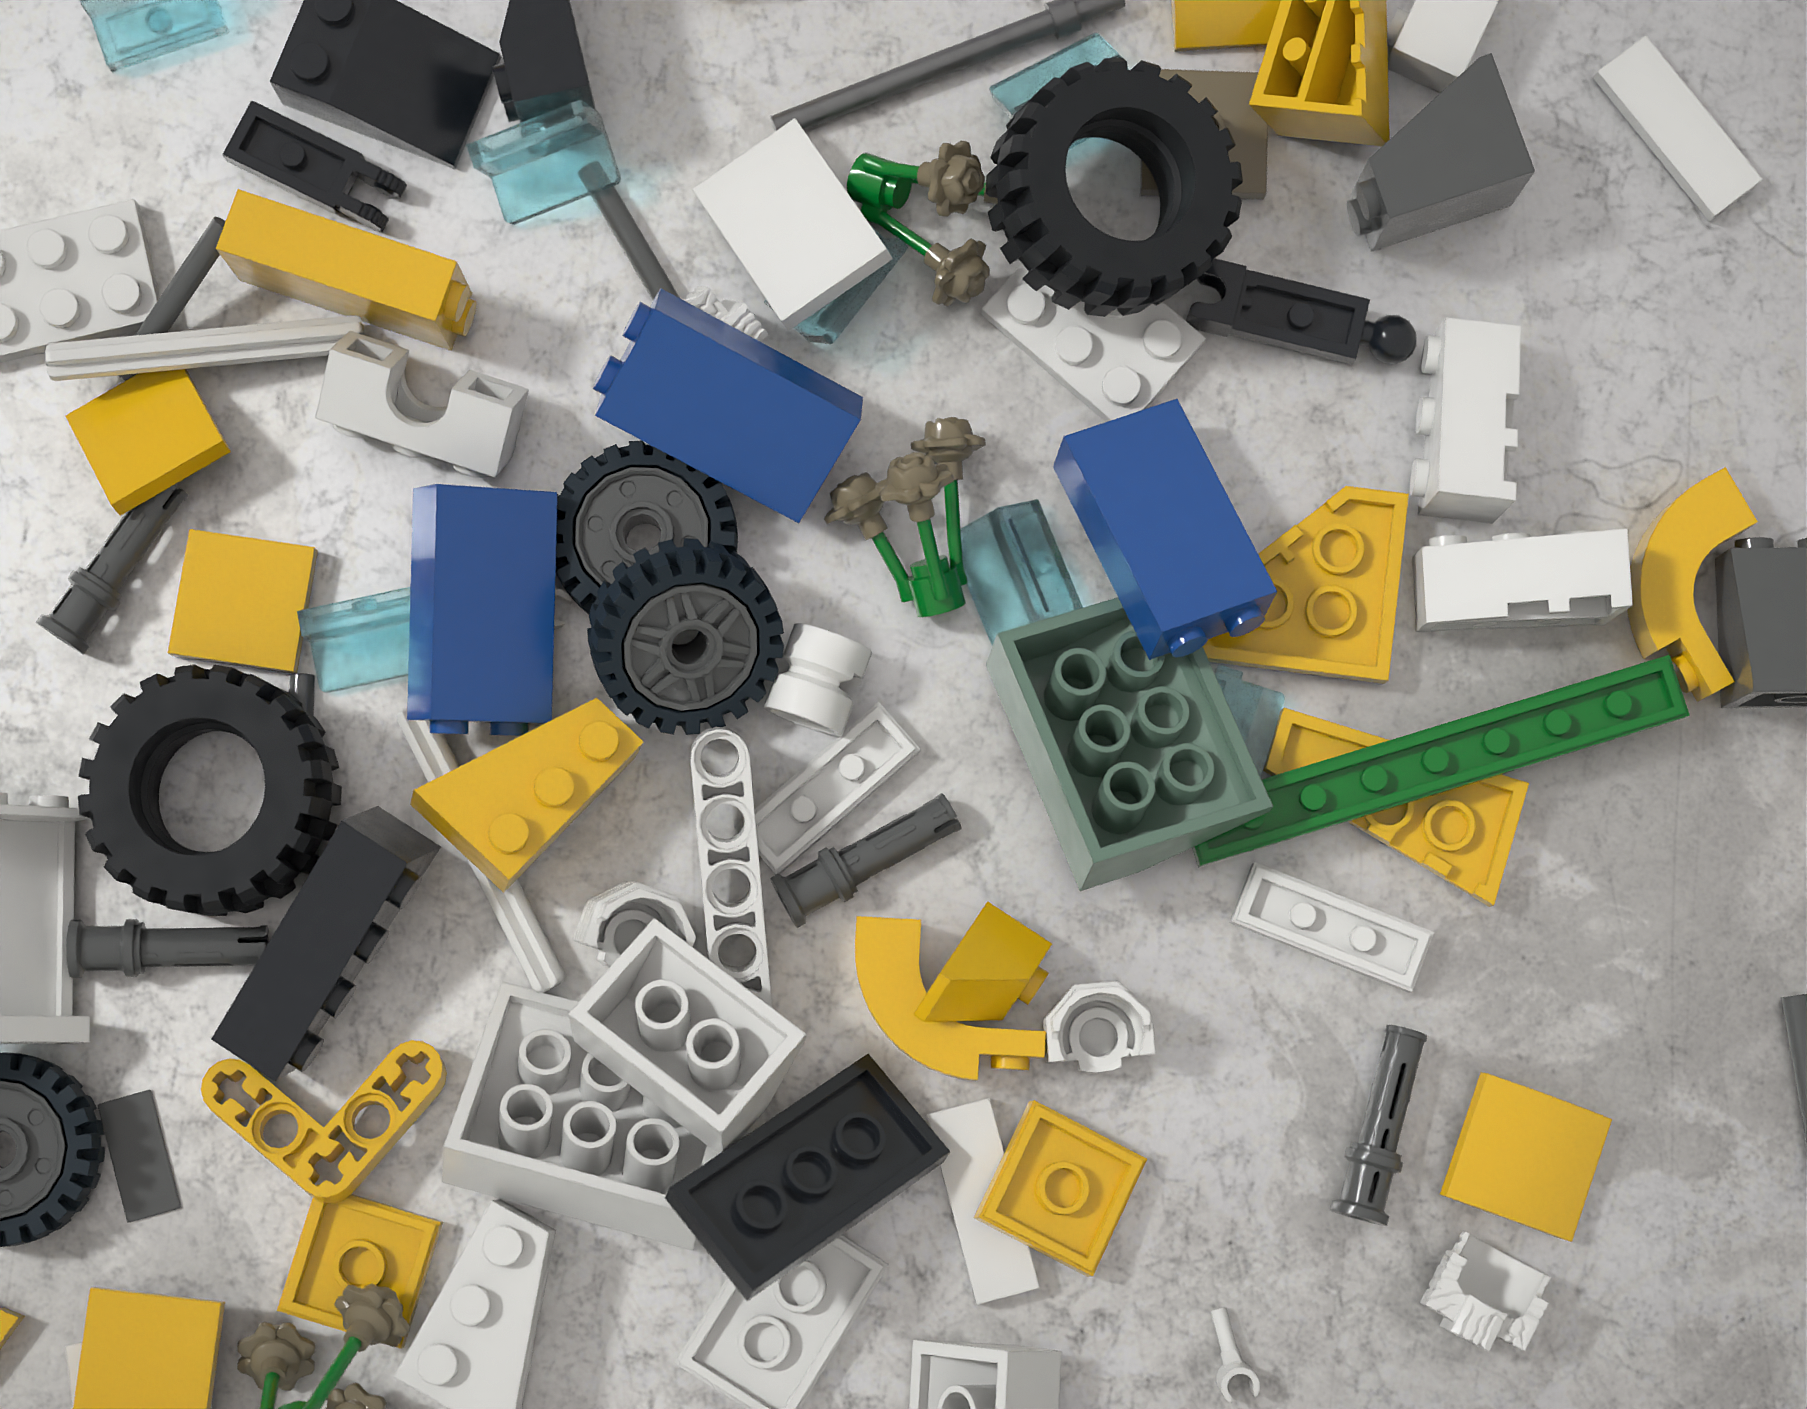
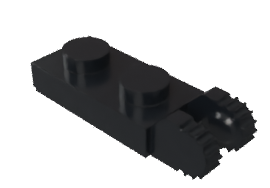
[222,101,407,232]

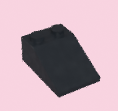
[270,0,501,169]
[493,0,599,140]

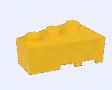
[1249,0,1390,146]
[410,698,644,893]

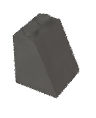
[1347,53,1535,252]
[1715,537,1807,708]

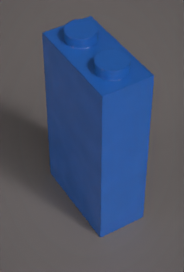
[592,288,863,523]
[1053,399,1277,660]
[407,484,557,736]

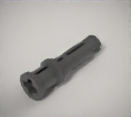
[36,484,188,655]
[770,793,962,928]
[66,919,269,978]
[1330,1025,1427,1226]

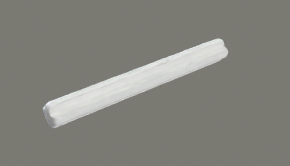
[45,315,364,381]
[397,707,566,993]

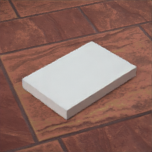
[692,118,893,331]
[674,1235,889,1409]

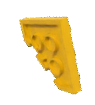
[1202,486,1409,684]

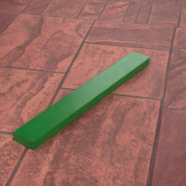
[1192,655,1690,867]

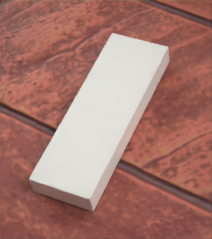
[1593,35,1763,222]
[734,702,921,875]
[1230,862,1434,993]
[927,1098,1040,1305]

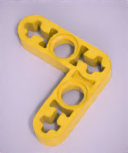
[201,1040,447,1203]

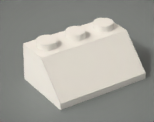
[568,918,806,1154]
[909,1340,1062,1409]

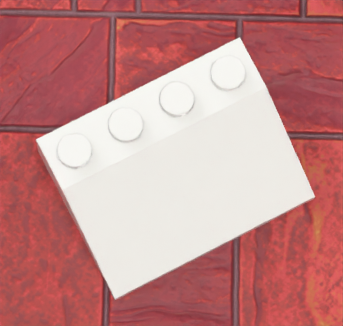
[442,981,718,1251]

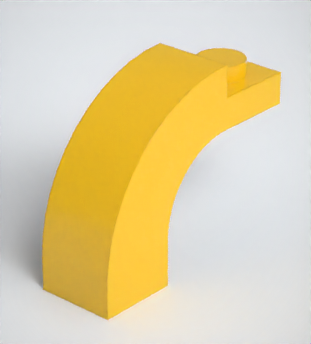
[1627,467,1758,702]
[855,916,1046,1081]

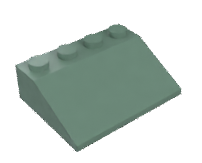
[986,597,1273,891]

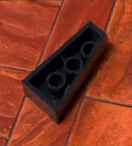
[211,806,441,1081]

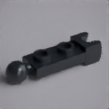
[1186,258,1417,365]

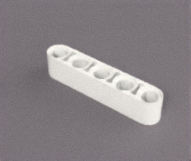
[690,727,772,1007]

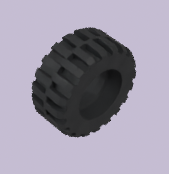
[985,58,1243,317]
[77,664,342,916]

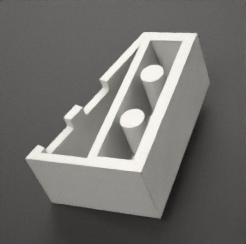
[1410,317,1521,523]
[393,1199,556,1409]

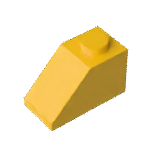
[914,901,1052,1021]

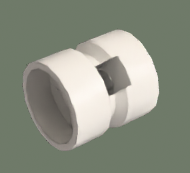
[764,623,872,736]

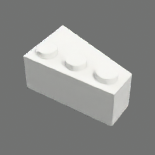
[1412,528,1633,632]

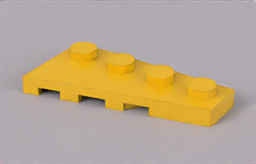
[1263,708,1529,907]

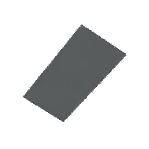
[98,1090,180,1223]

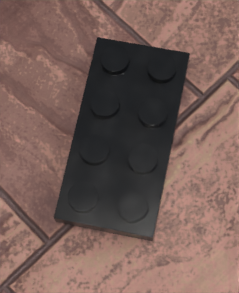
[665,1054,950,1301]

